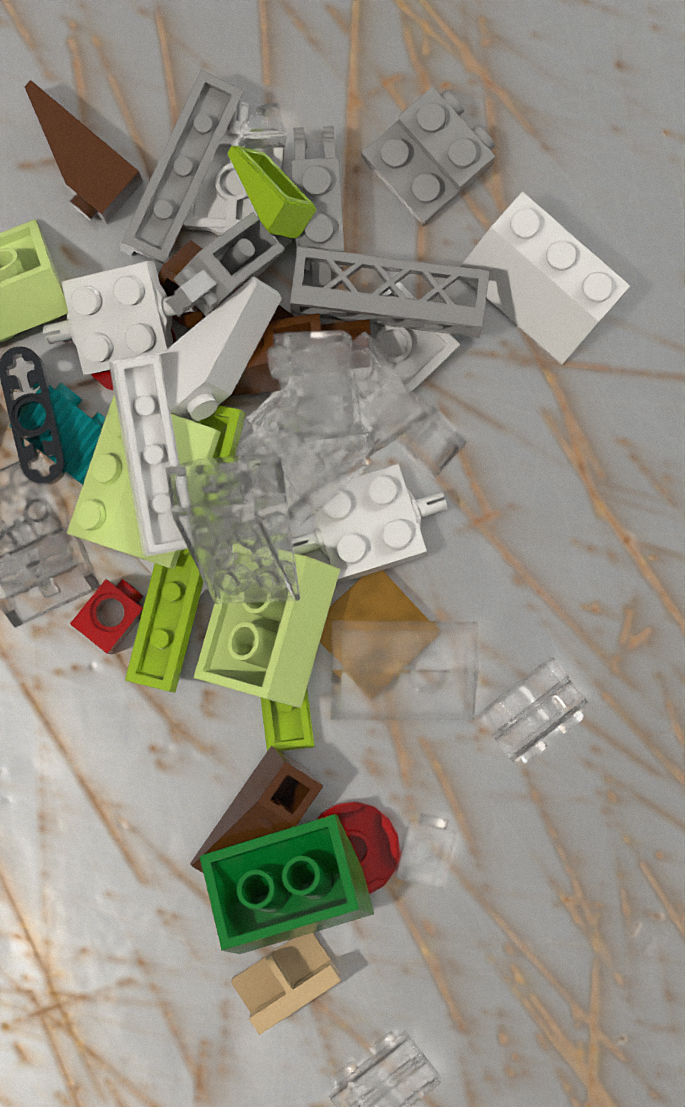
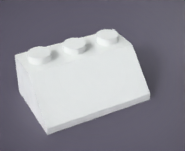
[460,191,630,366]

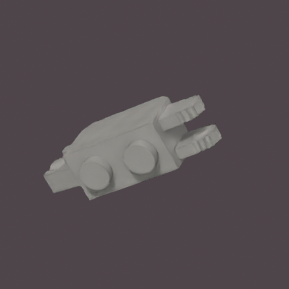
[291,126,344,288]
[166,212,295,316]

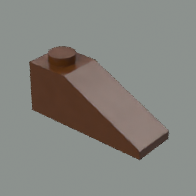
[24,80,143,224]

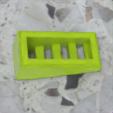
[227,145,317,238]

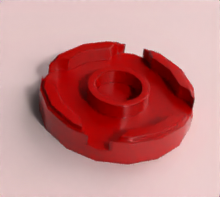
[316,801,400,895]

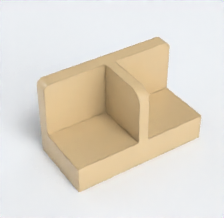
[231,932,341,1035]

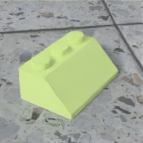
[0,219,68,342]
[67,395,221,569]
[193,539,340,708]

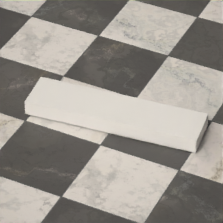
[109,353,194,556]

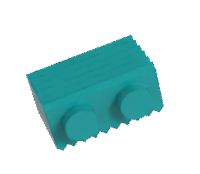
[9,382,106,485]

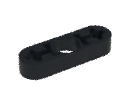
[0,346,67,486]

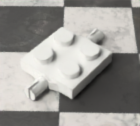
[183,102,284,235]
[43,260,197,375]
[288,464,448,584]

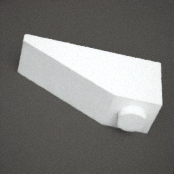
[161,276,282,423]

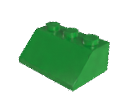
[199,814,374,954]

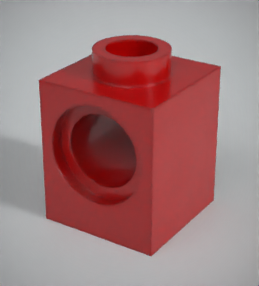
[70,578,144,654]

